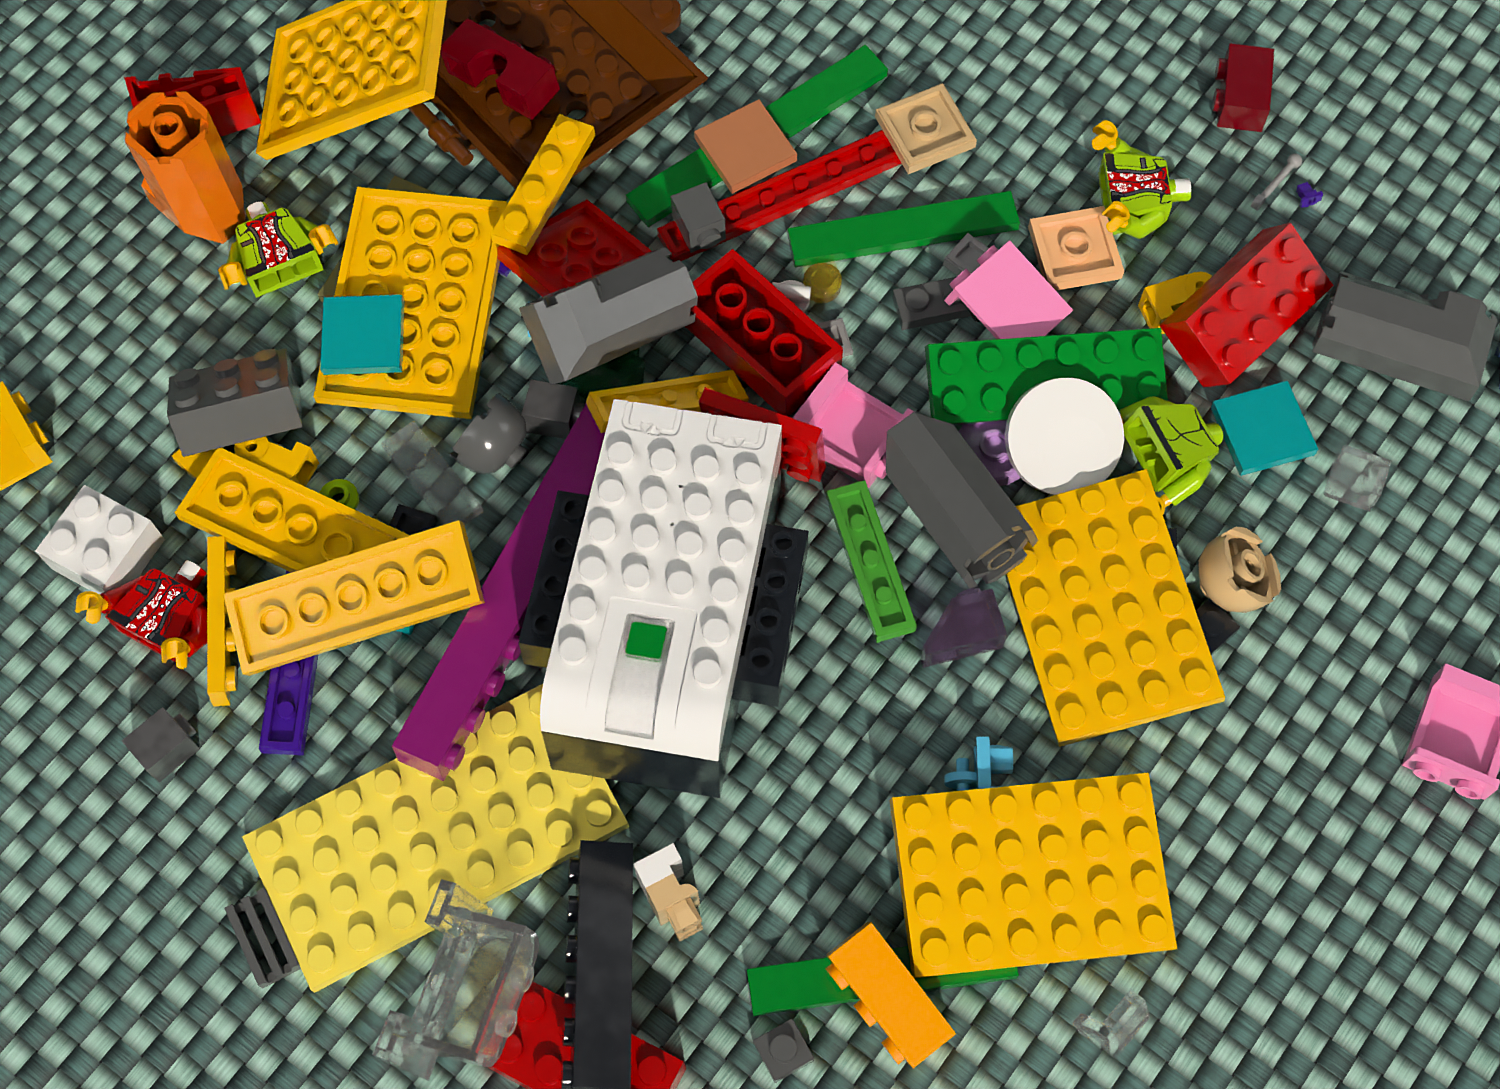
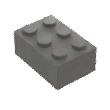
[167,348,303,457]

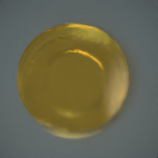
[803,263,842,303]

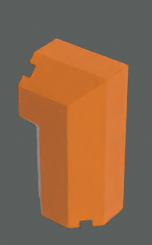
[125,91,246,244]

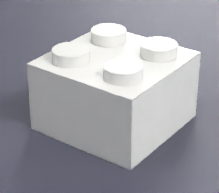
[35,485,165,594]

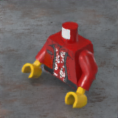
[75,560,207,669]

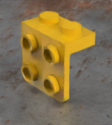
[0,381,53,491]

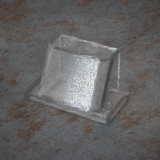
[372,879,539,1081]

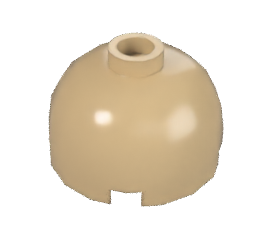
[1199,526,1281,613]

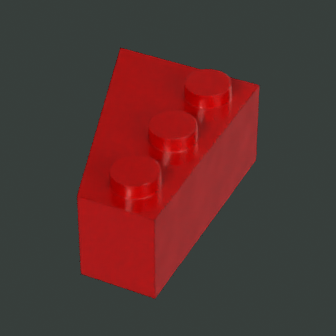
[124,67,261,137]

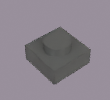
[753,1019,814,1083]

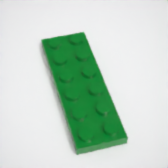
[925,328,1168,425]

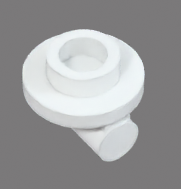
[772,280,811,312]

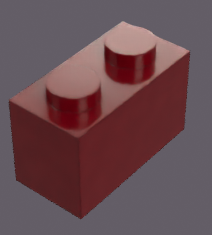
[1212,43,1275,132]

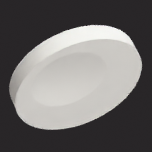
[1005,378,1124,495]

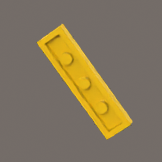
[490,114,595,255]
[586,370,749,433]
[207,536,238,706]

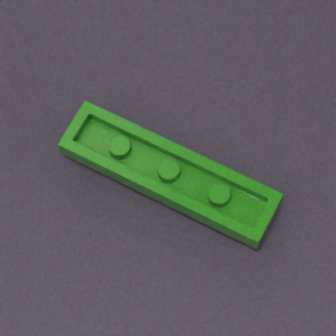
[826,480,917,643]

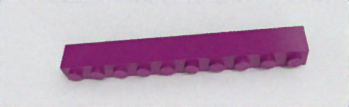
[392,404,605,781]

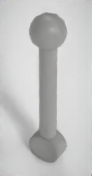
[1251,154,1302,211]

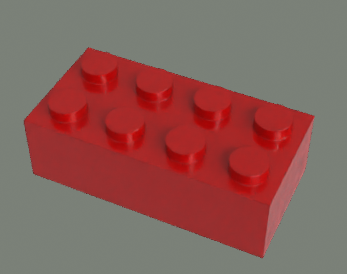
[1159,223,1334,387]
[685,249,843,417]
[478,977,686,1089]

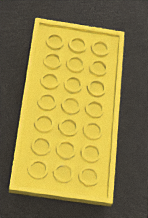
[242,684,629,993]

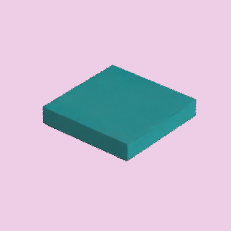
[320,295,405,375]
[1211,381,1318,476]

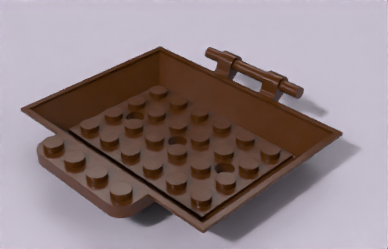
[408,0,708,190]

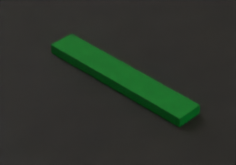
[788,191,1020,267]
[747,946,1019,1016]

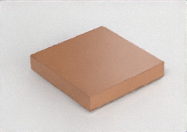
[694,99,797,194]

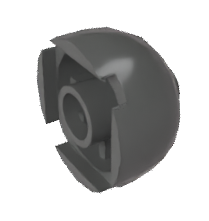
[450,393,527,474]

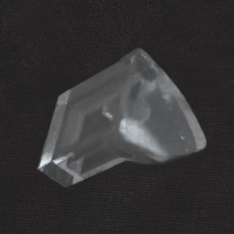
[1072,989,1150,1060]

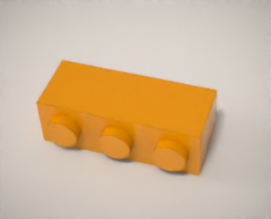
[825,922,956,1068]

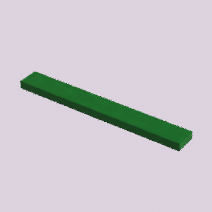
[626,44,888,228]

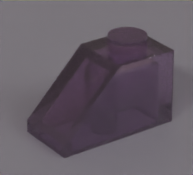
[921,588,1007,668]

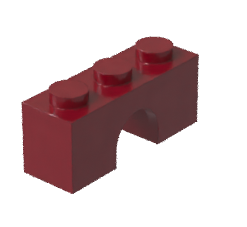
[440,18,560,120]

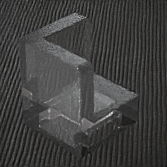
[1323,445,1392,512]

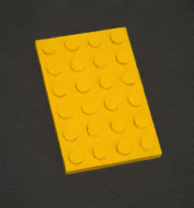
[256,0,447,160]
[313,187,508,419]
[1006,469,1225,747]
[889,773,1177,978]

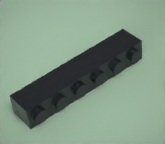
[561,840,633,1089]

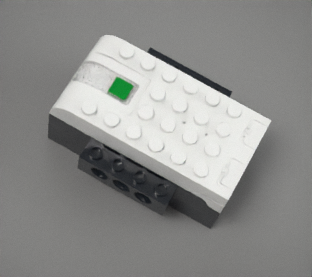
[518,399,809,798]

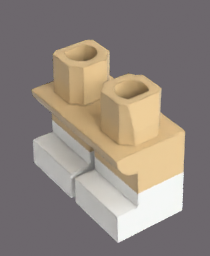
[633,843,703,942]

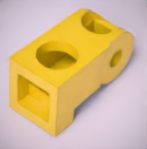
[1138,271,1212,334]
[234,436,319,487]

